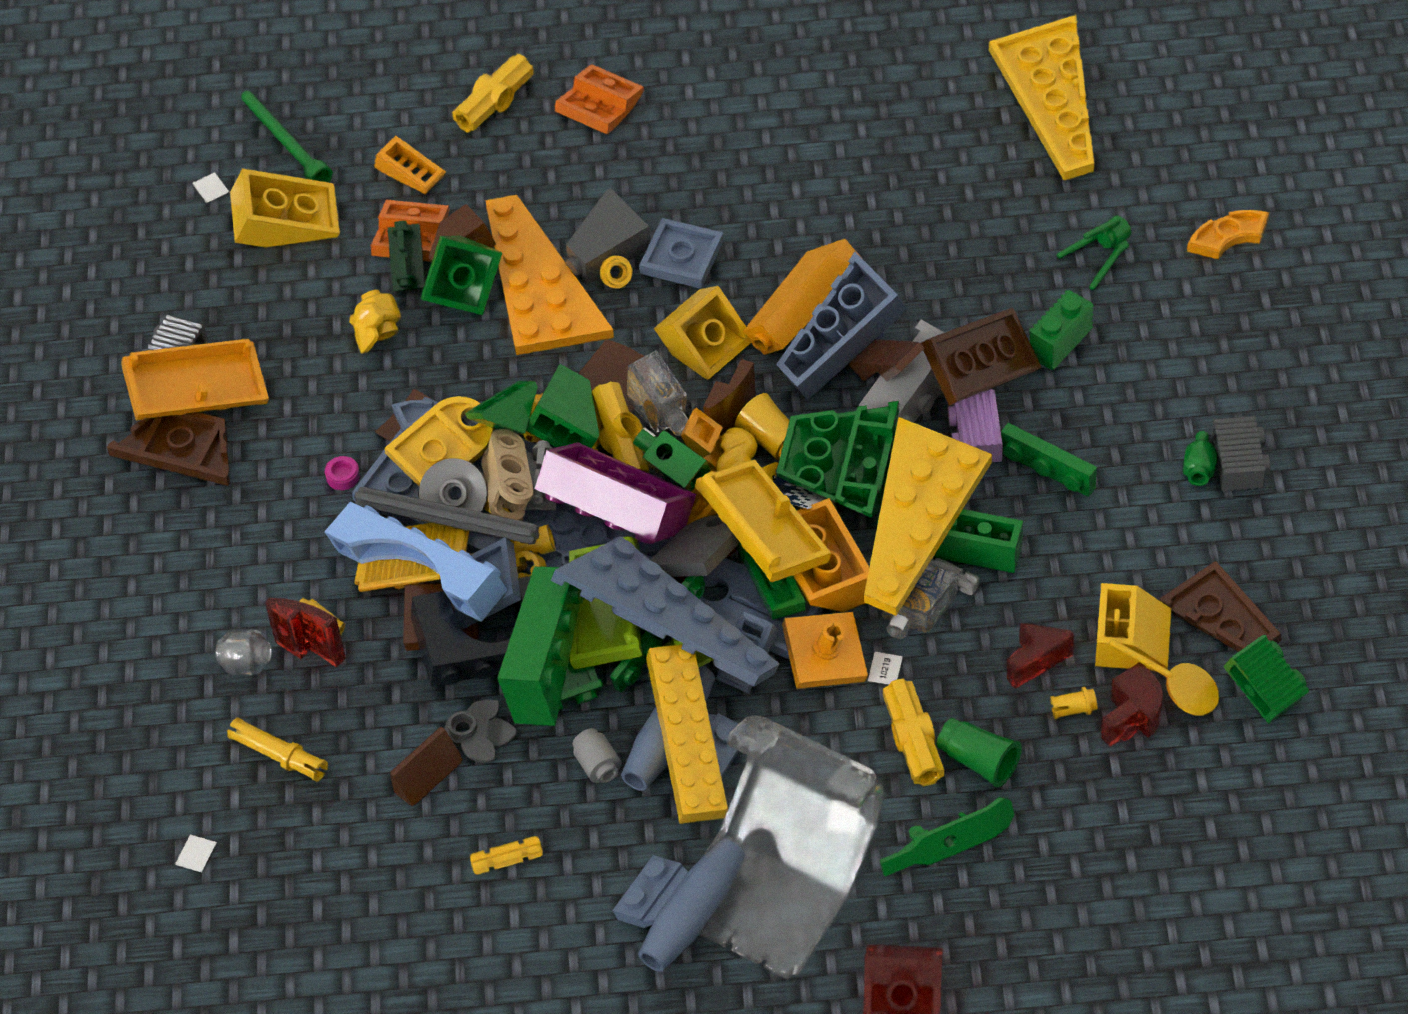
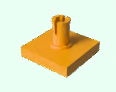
[782,612,868,689]

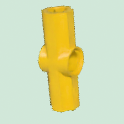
[452,54,534,133]
[592,381,650,474]
[883,679,944,787]

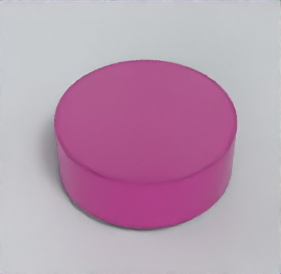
[325,456,360,490]

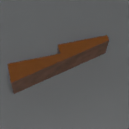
[848,339,924,381]

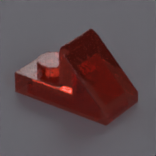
[1007,623,1074,689]

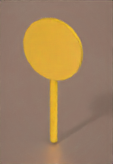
[1109,640,1219,716]

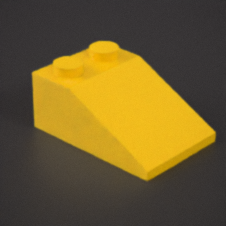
[230,168,340,247]

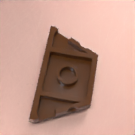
[107,412,230,486]

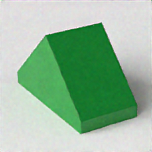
[465,381,538,434]

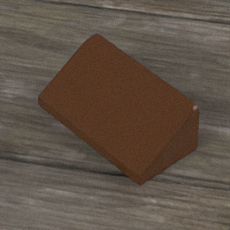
[390,727,462,806]

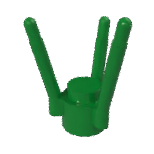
[1057,215,1132,290]

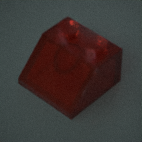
[863,944,943,1014]

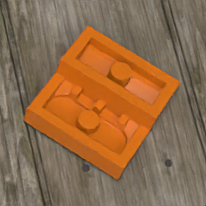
[555,64,644,134]
[371,200,449,262]

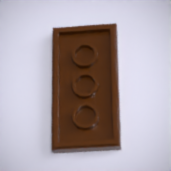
[920,307,1041,406]

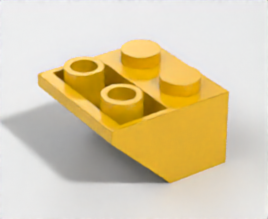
[1095,583,1171,671]

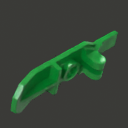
[880,797,1014,877]

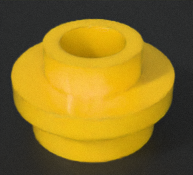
[600,255,632,289]

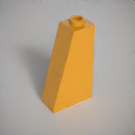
[743,238,861,355]

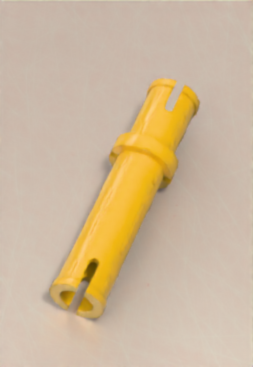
[227,717,328,782]

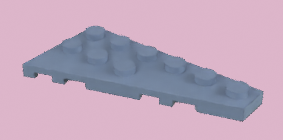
[551,536,779,687]

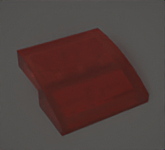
[265,597,346,667]

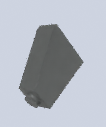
[566,188,651,285]

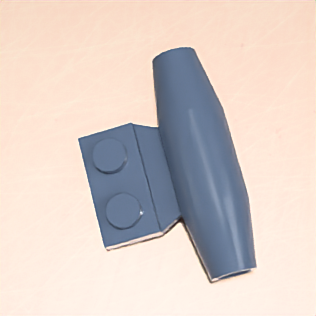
[621,666,750,791]
[612,839,745,972]

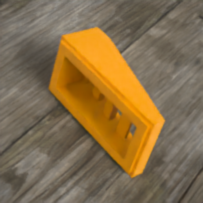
[374,136,446,194]

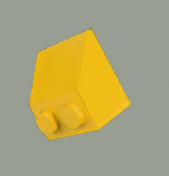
[653,286,751,379]

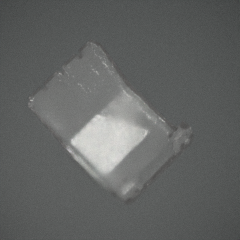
[699,715,884,979]

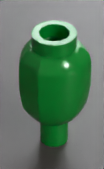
[1183,431,1217,486]

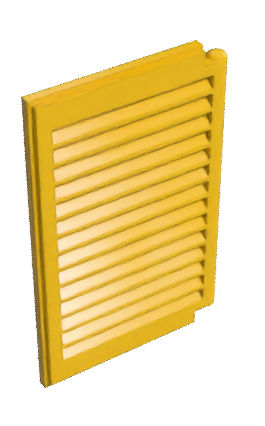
[354,523,470,592]

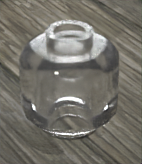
[216,629,271,675]

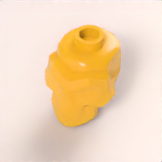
[349,289,401,354]

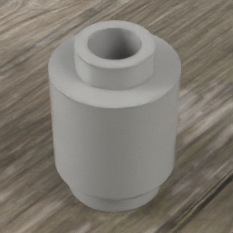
[572,728,622,783]

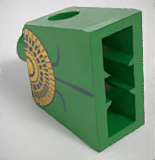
[633,428,711,492]

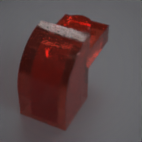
[1101,662,1163,747]

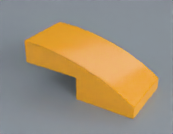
[681,408,724,471]

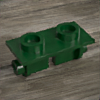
[387,221,425,292]

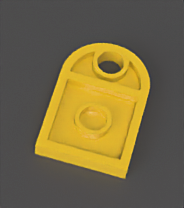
[385,396,493,487]

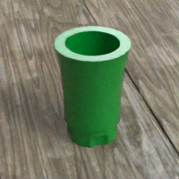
[937,718,1022,788]

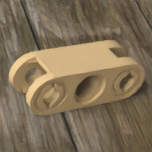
[481,429,534,521]

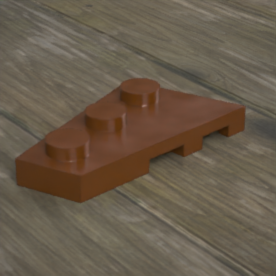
[1158,561,1282,652]

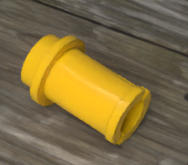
[1050,687,1098,719]

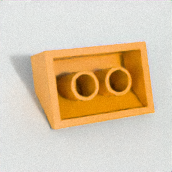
[793,498,869,612]

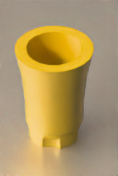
[735,393,790,460]

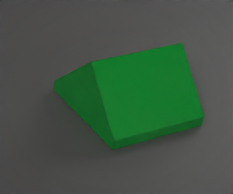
[421,236,502,315]

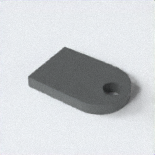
[650,514,740,577]

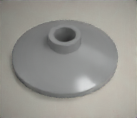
[419,458,487,512]

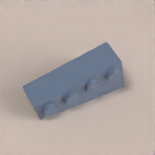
[776,252,907,401]

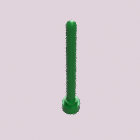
[241,91,333,183]

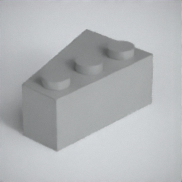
[859,319,944,423]

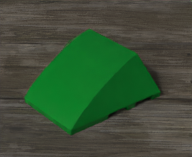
[776,401,899,518]

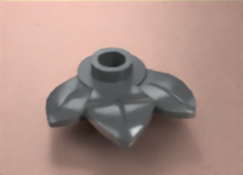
[445,700,517,763]

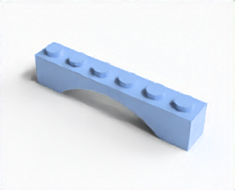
[324,502,507,622]

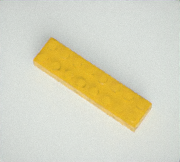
[646,644,728,824]

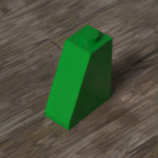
[526,364,599,448]

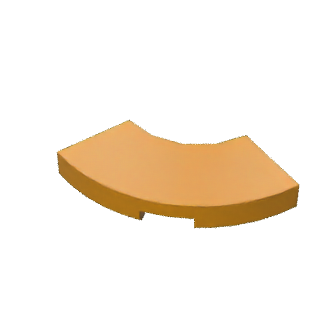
[1187,210,1269,260]

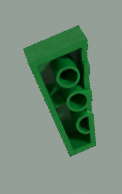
[497,566,584,726]

